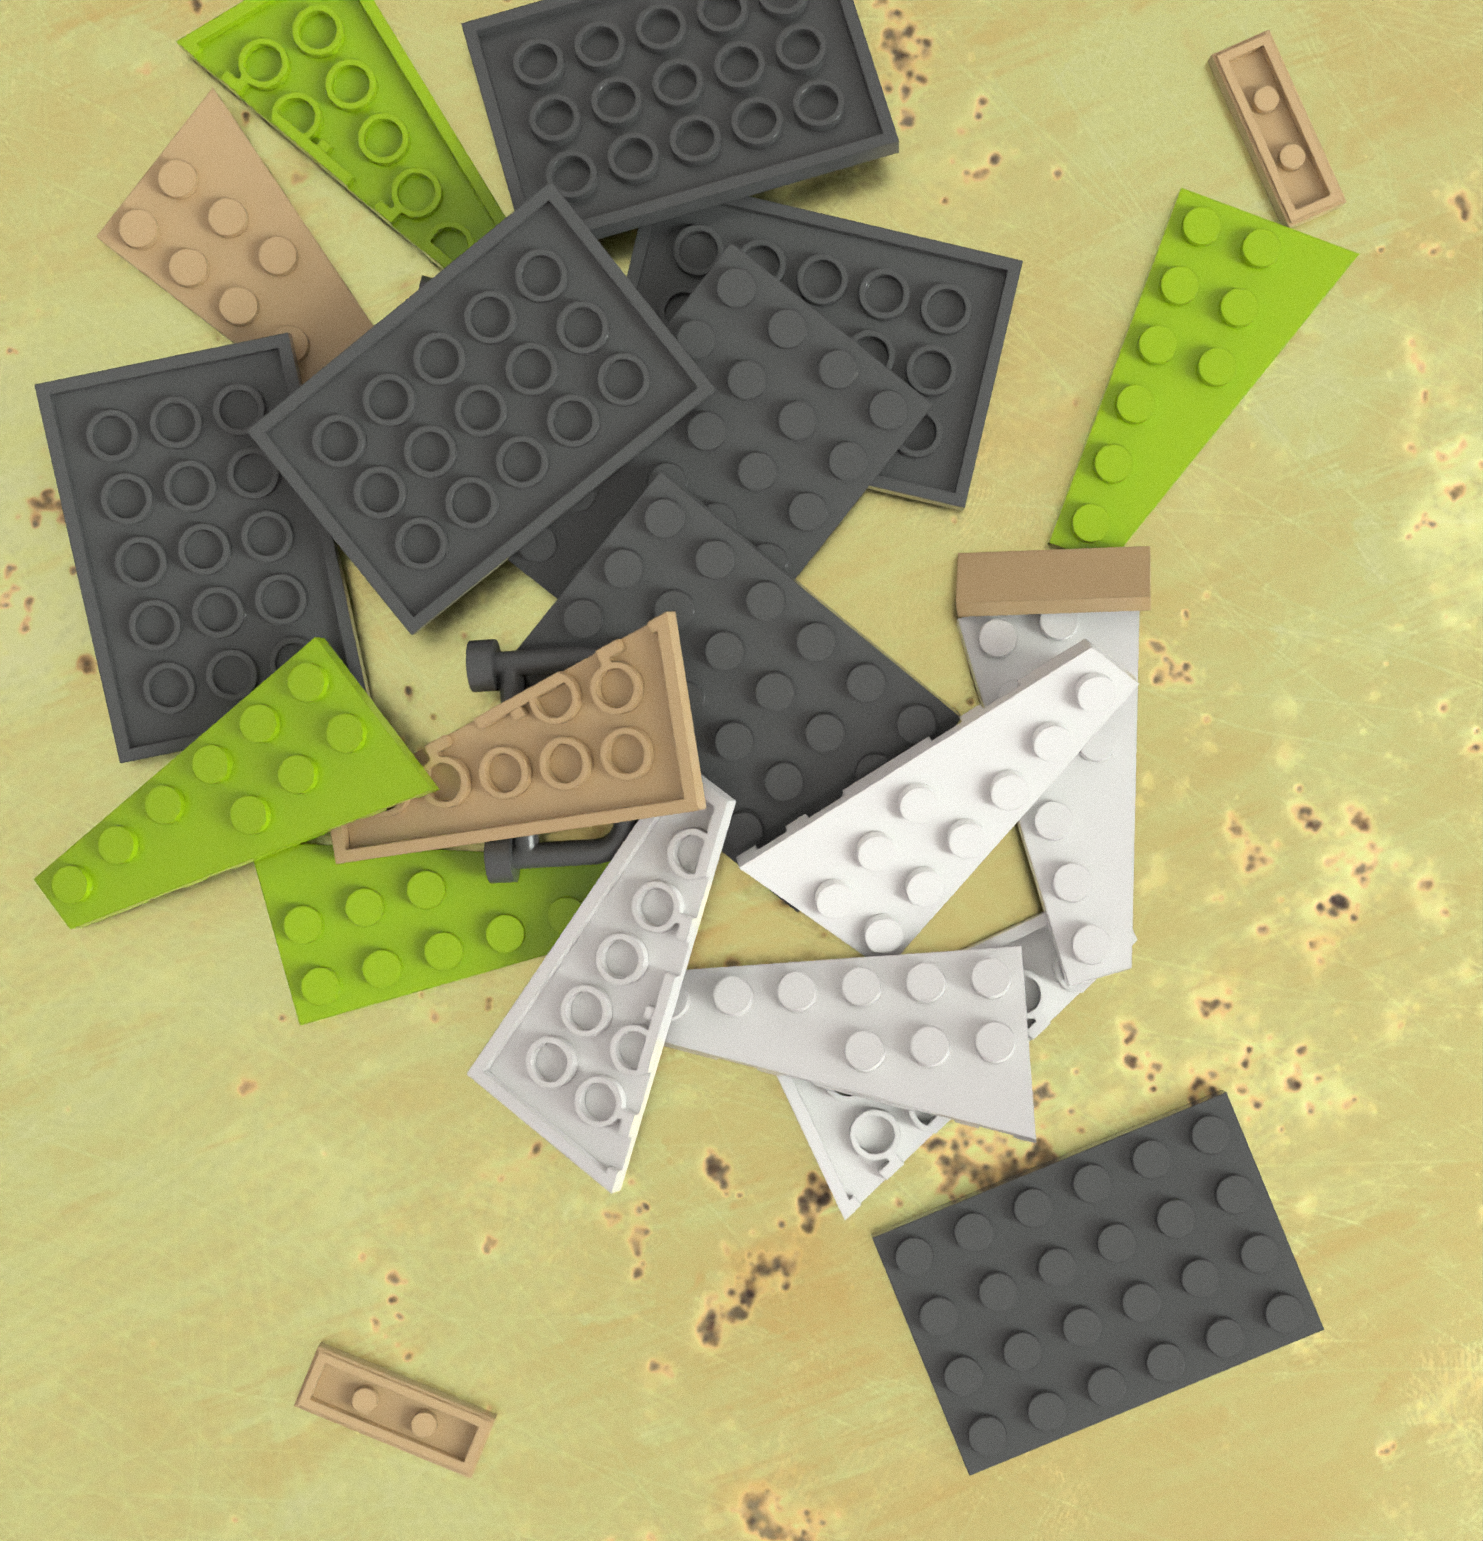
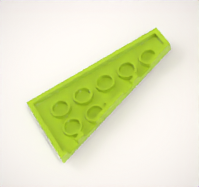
[176,0,506,270]
[1047,188,1359,549]
[34,637,440,929]
[254,844,610,1025]

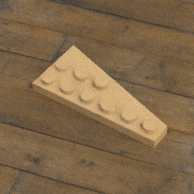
[96,87,373,384]
[330,611,707,864]

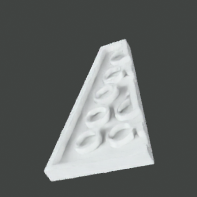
[956,611,1140,987]
[736,638,1139,957]
[467,774,736,1194]
[777,911,1137,1220]
[664,946,1036,1143]

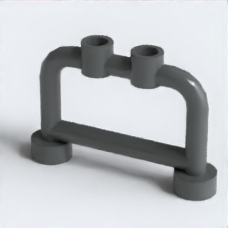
[466,639,639,884]

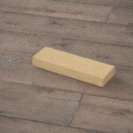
[1208,30,1347,229]
[956,546,1151,617]
[294,1342,497,1478]

